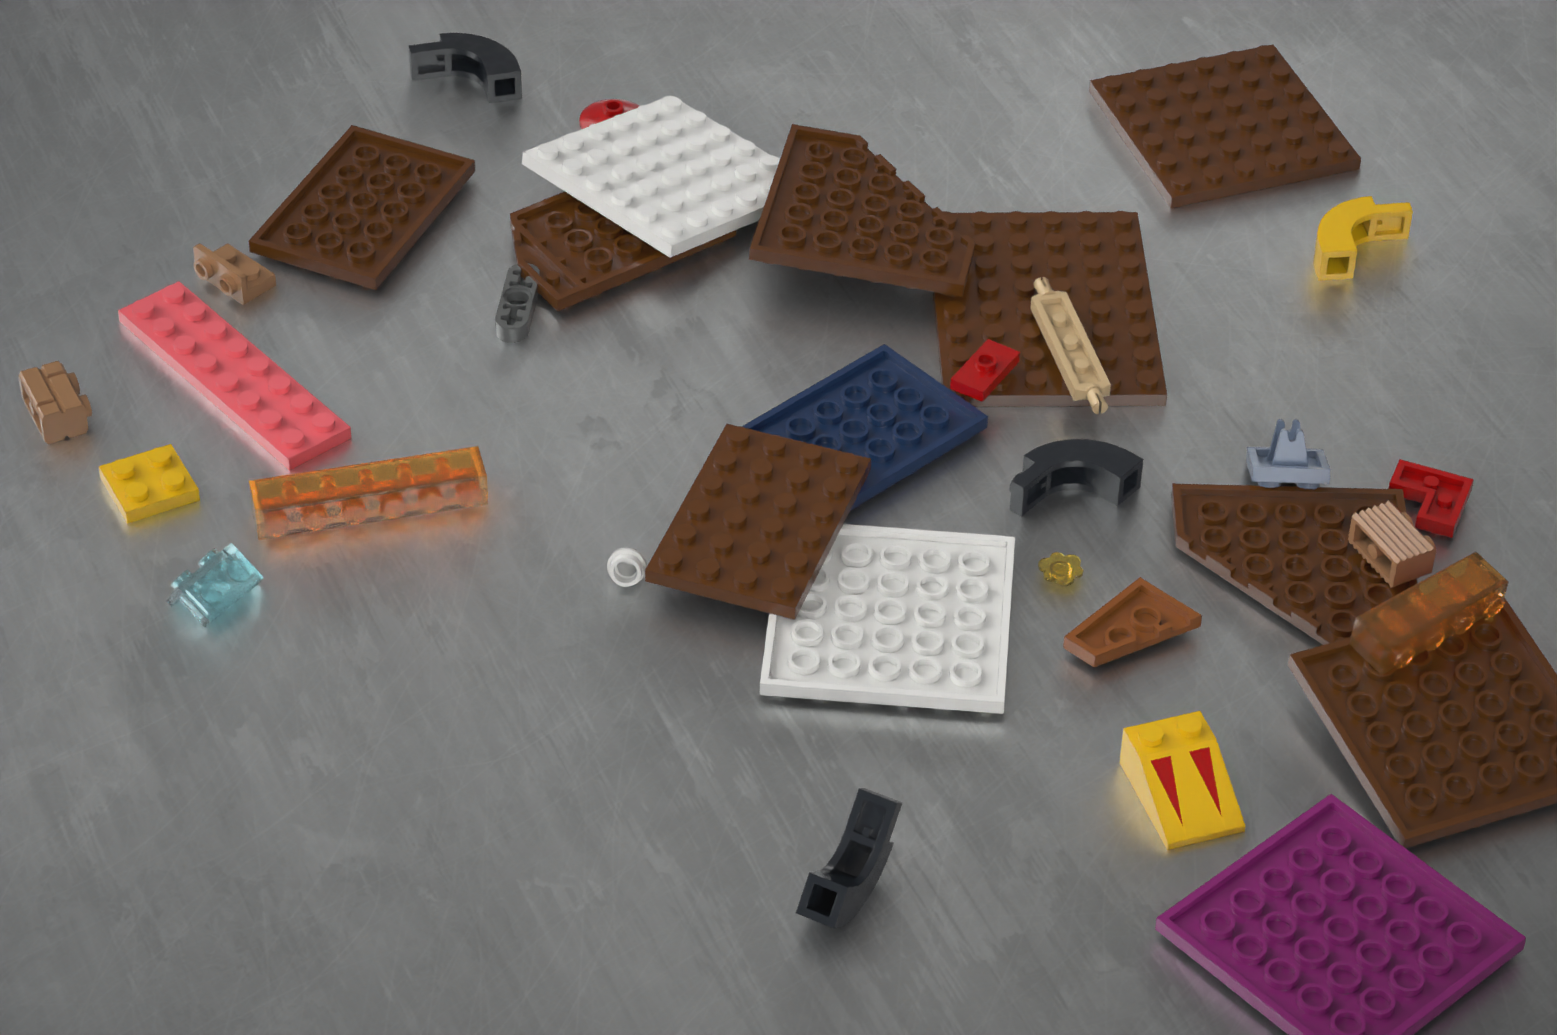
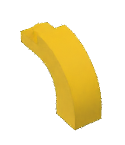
[1313,196,1413,281]

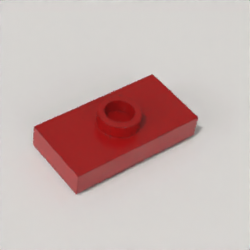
[950,339,1020,402]

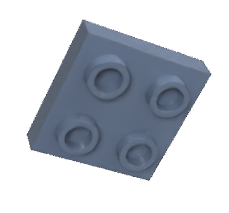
[1246,419,1331,489]

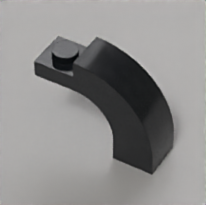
[409,33,522,103]
[1009,439,1144,517]
[796,788,902,929]

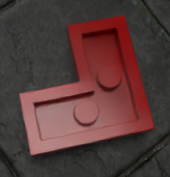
[1388,459,1474,538]

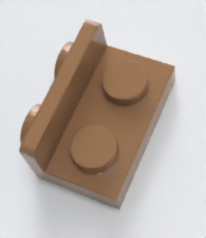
[193,243,276,305]

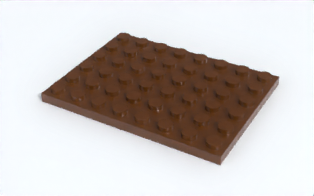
[933,211,1167,407]

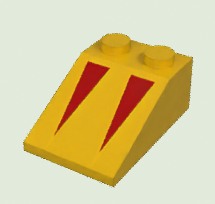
[1119,711,1246,850]

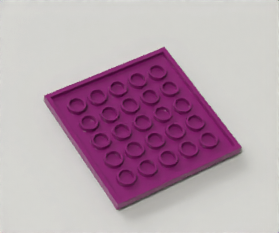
[1155,794,1526,1035]

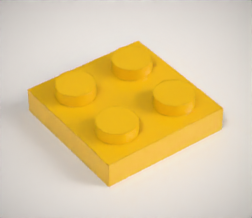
[99,444,200,524]

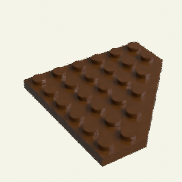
[749,124,975,297]
[1171,483,1423,645]

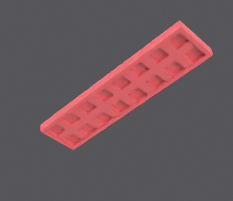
[118,281,351,471]

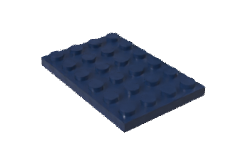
[741,344,988,511]

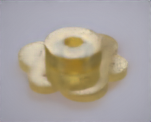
[1038,552,1083,586]

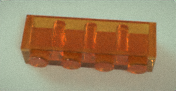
[1349,552,1509,675]

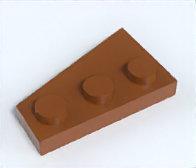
[1063,577,1202,667]

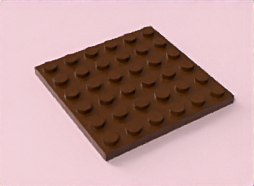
[1089,44,1361,209]
[1287,595,1557,848]

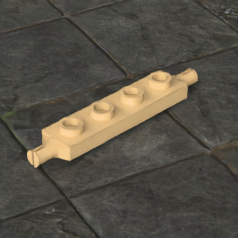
[1030,277,1111,414]

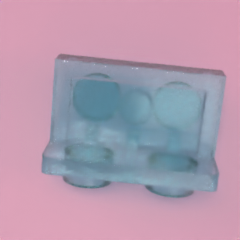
[166,543,264,627]

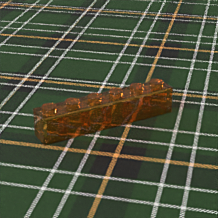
[249,446,488,540]

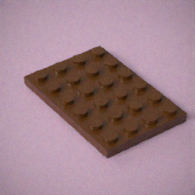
[248,125,475,290]
[645,424,871,620]

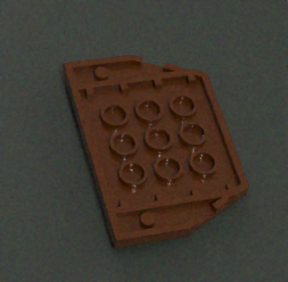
[510,191,736,311]

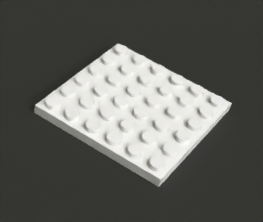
[522,95,780,258]
[760,524,1015,714]

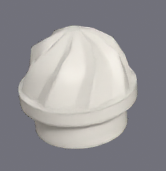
[607,548,647,587]

